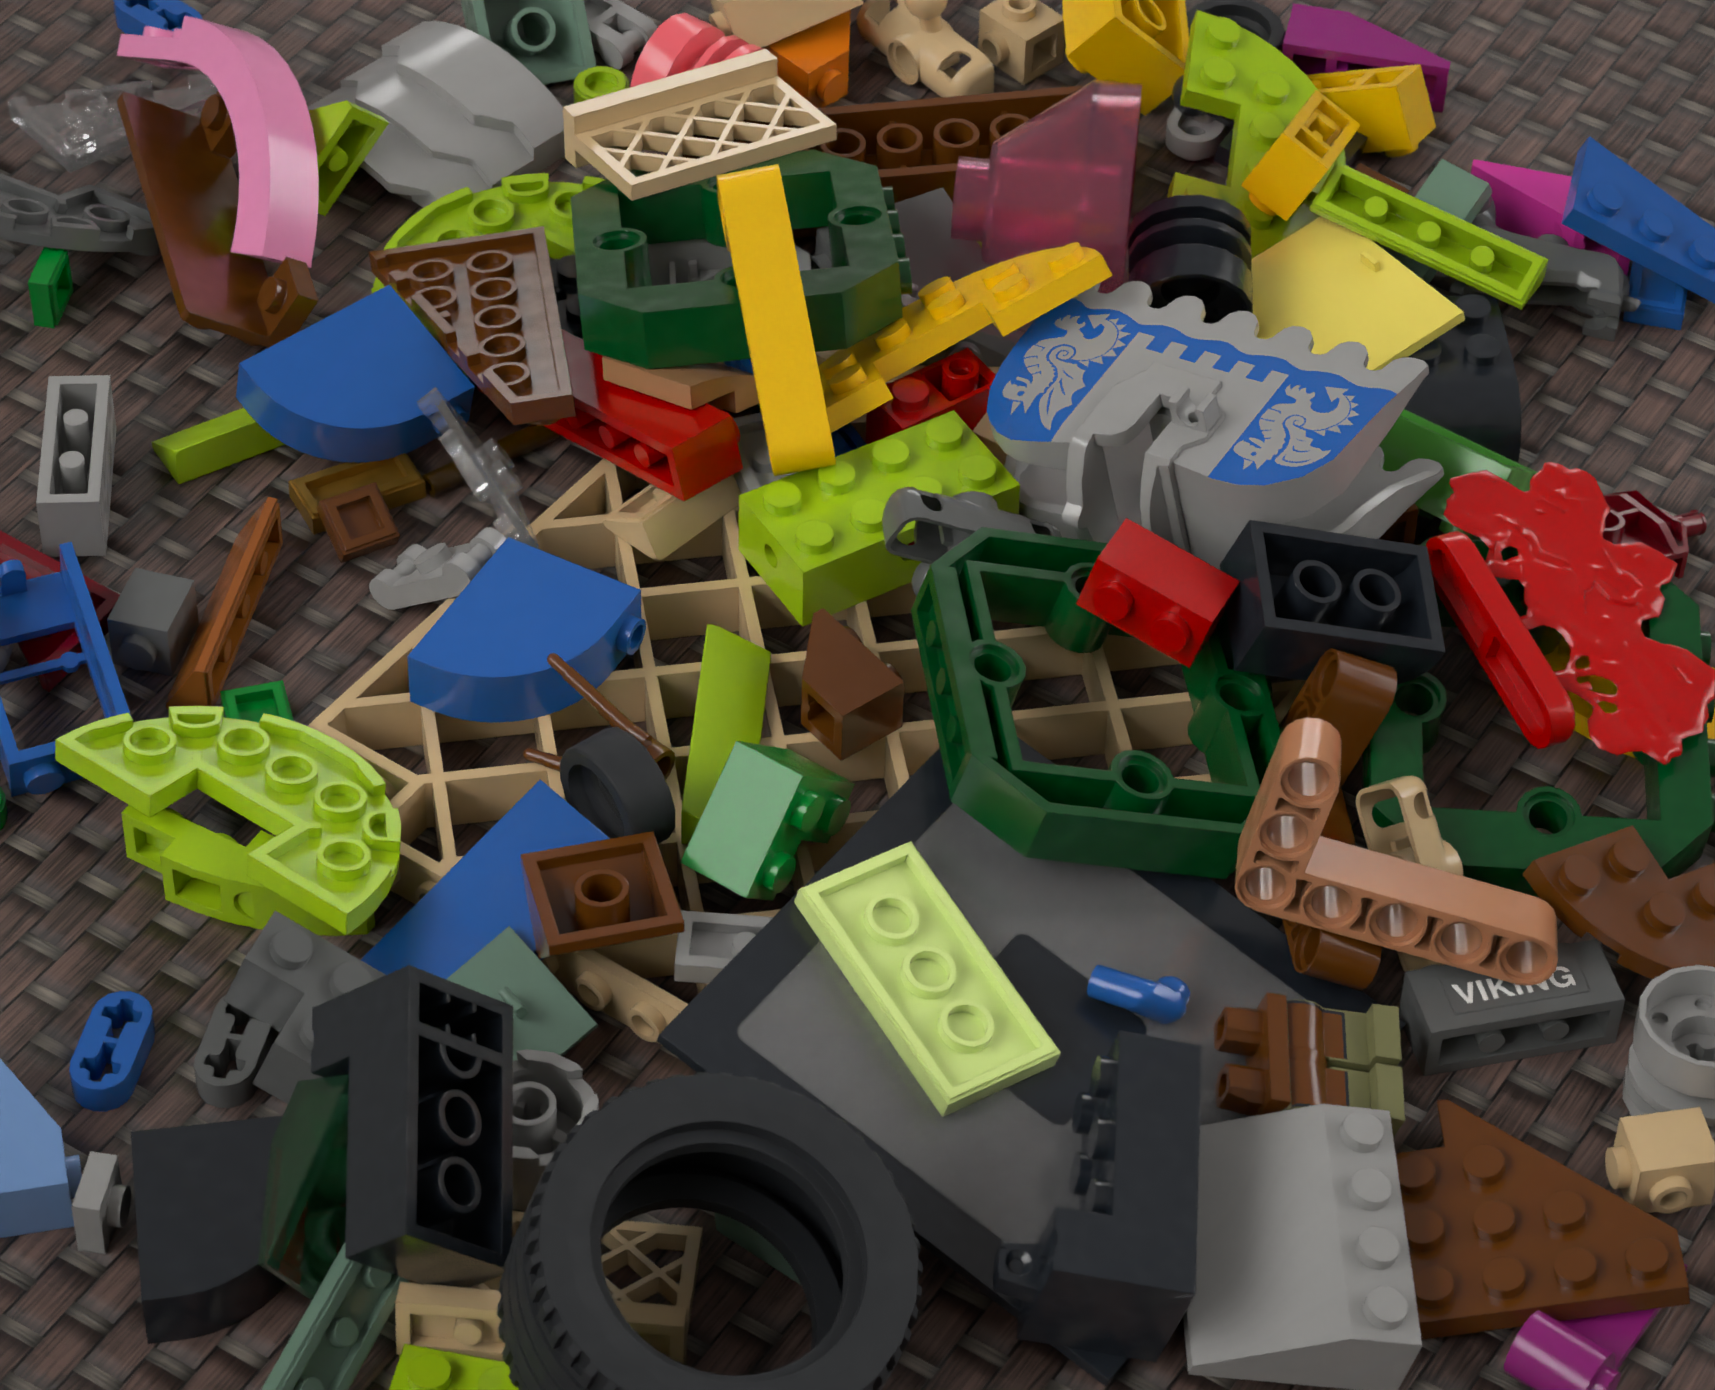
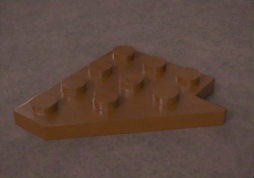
[1396,1099,1690,1339]

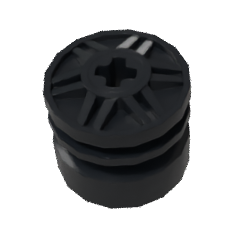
[1128,195,1253,324]

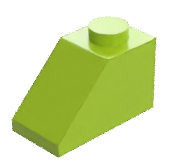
[308,100,389,216]

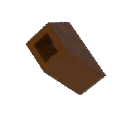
[801,608,905,761]

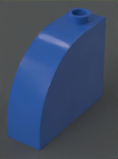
[236,284,475,463]
[407,537,646,723]

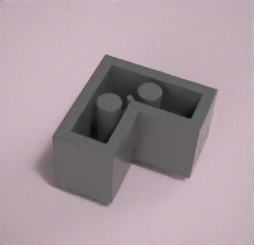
[224,911,385,1118]

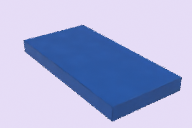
[361,779,610,979]

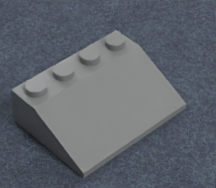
[1183,1104,1422,1390]

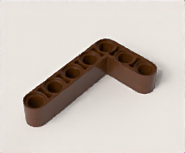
[1281,648,1397,990]

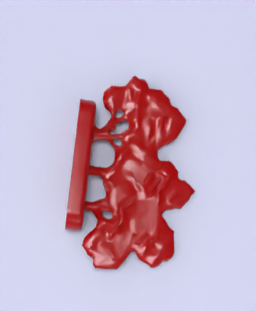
[1425,462,1715,765]

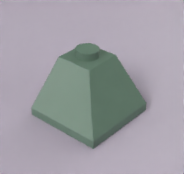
[461,0,596,85]

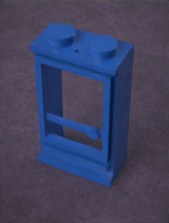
[0,541,131,797]

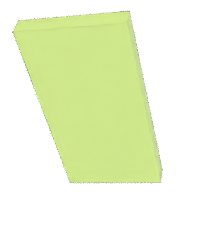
[794,841,1061,1117]

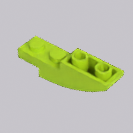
[121,805,375,936]

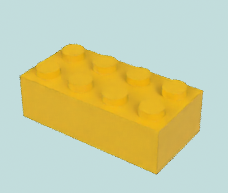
[1062,0,1189,116]

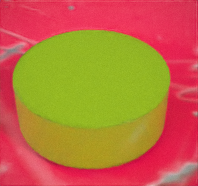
[573,66,629,104]

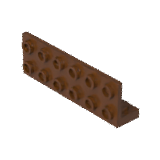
[117,91,319,347]

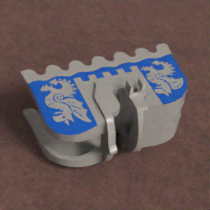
[987,281,1444,570]

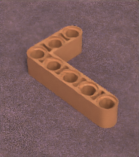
[1235,717,1558,986]

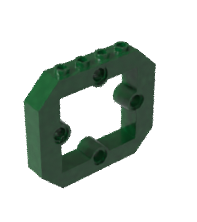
[570,150,912,369]
[911,527,1284,879]
[1362,537,1715,898]

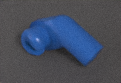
[1087,964,1190,1025]

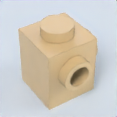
[978,0,1065,85]
[1605,1107,1715,1213]

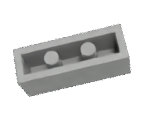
[36,375,116,557]

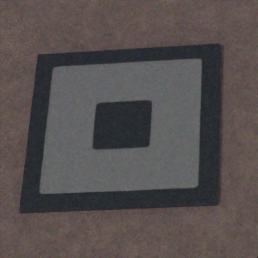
[657,738,1406,1387]

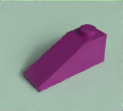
[1282,3,1451,113]

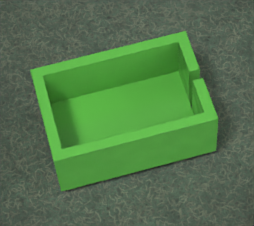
[1379,409,1537,540]

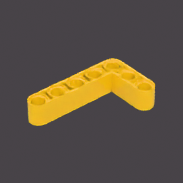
[716,164,836,476]

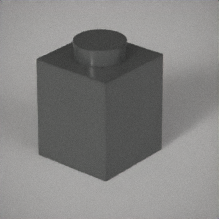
[107,568,199,676]

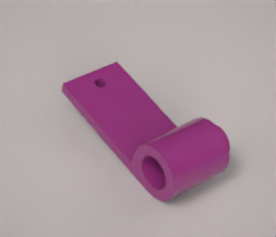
[1503,1263,1687,1390]

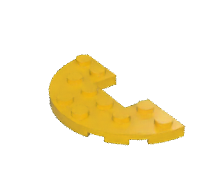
[818,242,1113,433]

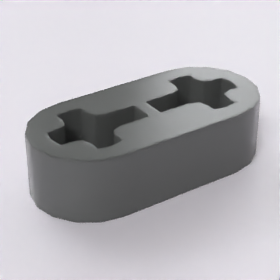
[194,995,278,1108]

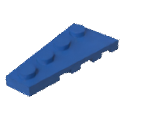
[1561,136,1715,304]

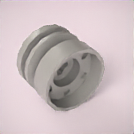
[1623,965,1715,1143]

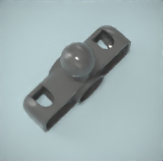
[882,487,1062,597]

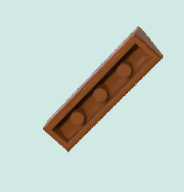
[165,497,283,709]

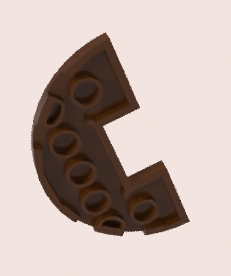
[1522,825,1715,979]

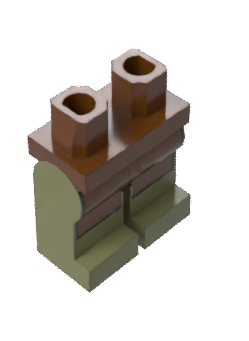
[1214,992,1405,1138]

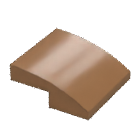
[602,356,759,413]

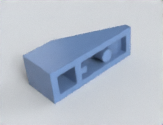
[0,1059,82,1238]

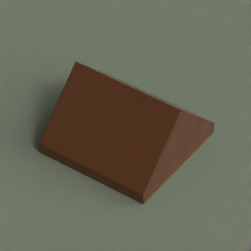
[520,831,685,959]

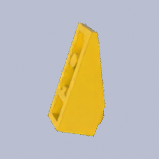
[1306,64,1436,157]
[1241,89,1361,222]

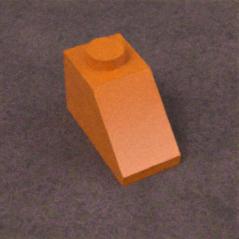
[763,10,851,108]

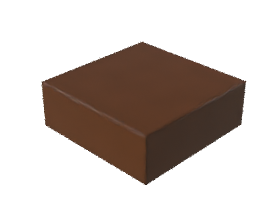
[317,482,400,563]

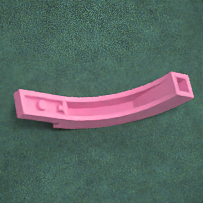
[117,16,319,268]

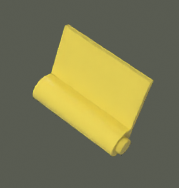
[1251,216,1465,370]

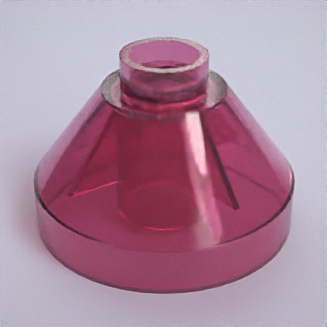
[951,80,1142,294]

